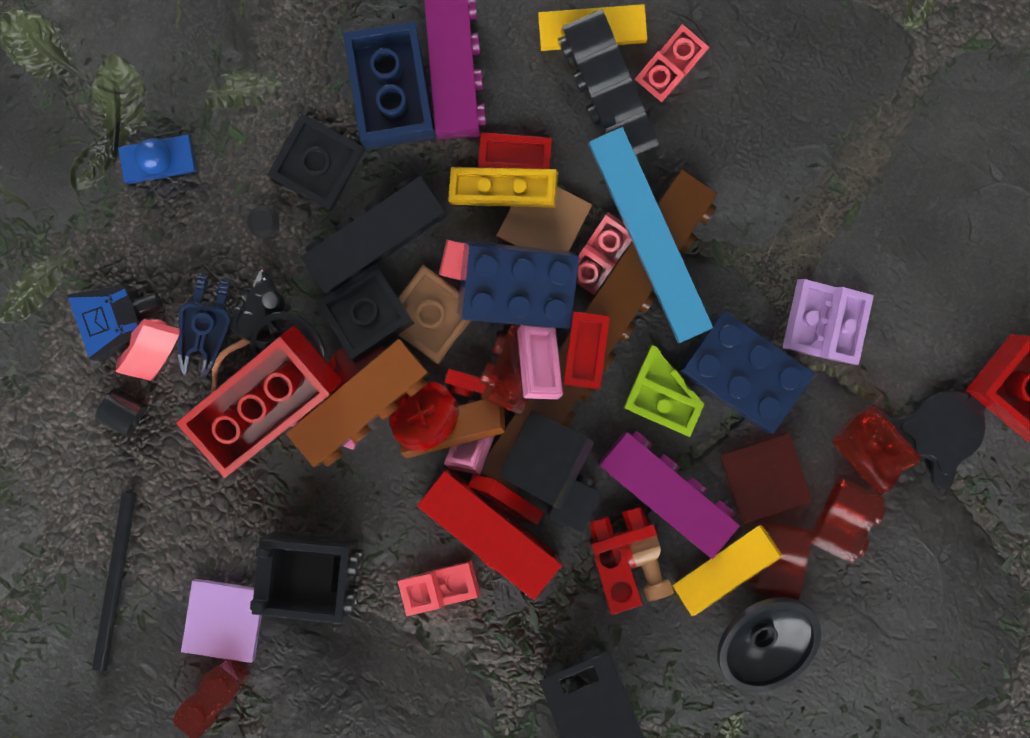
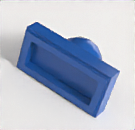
[118,135,197,184]

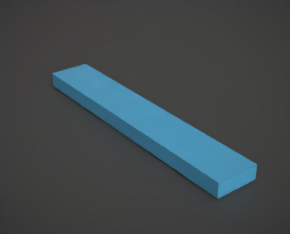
[588,127,713,343]

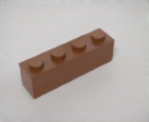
[286,339,430,467]

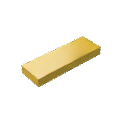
[538,4,647,51]
[448,167,558,208]
[672,525,783,616]

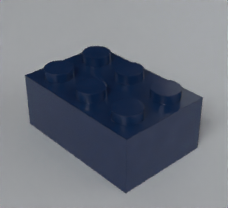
[343,21,435,150]
[457,241,579,329]
[677,311,815,434]

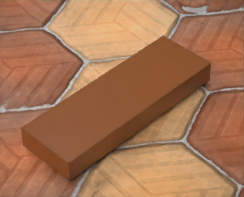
[401,395,505,459]

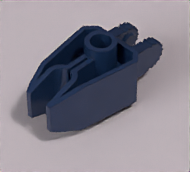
[178,273,233,378]

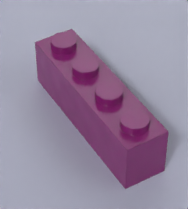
[424,0,486,140]
[598,431,740,559]

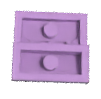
[782,279,874,365]

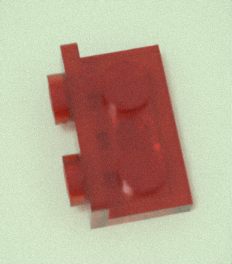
[479,324,529,415]
[832,405,921,496]

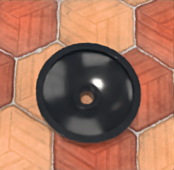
[717,597,821,692]

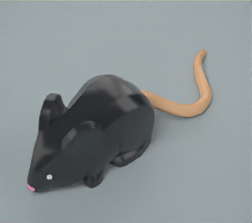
[210,270,285,393]

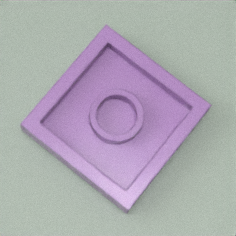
[181,579,262,663]

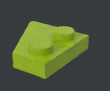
[623,345,704,437]

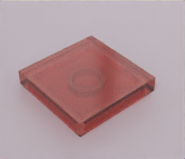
[719,433,812,524]

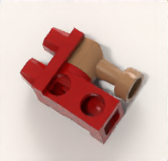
[589,506,674,615]

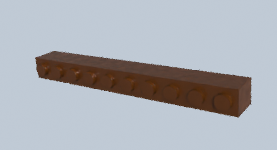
[481,170,718,493]

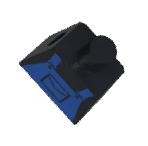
[67,285,164,361]

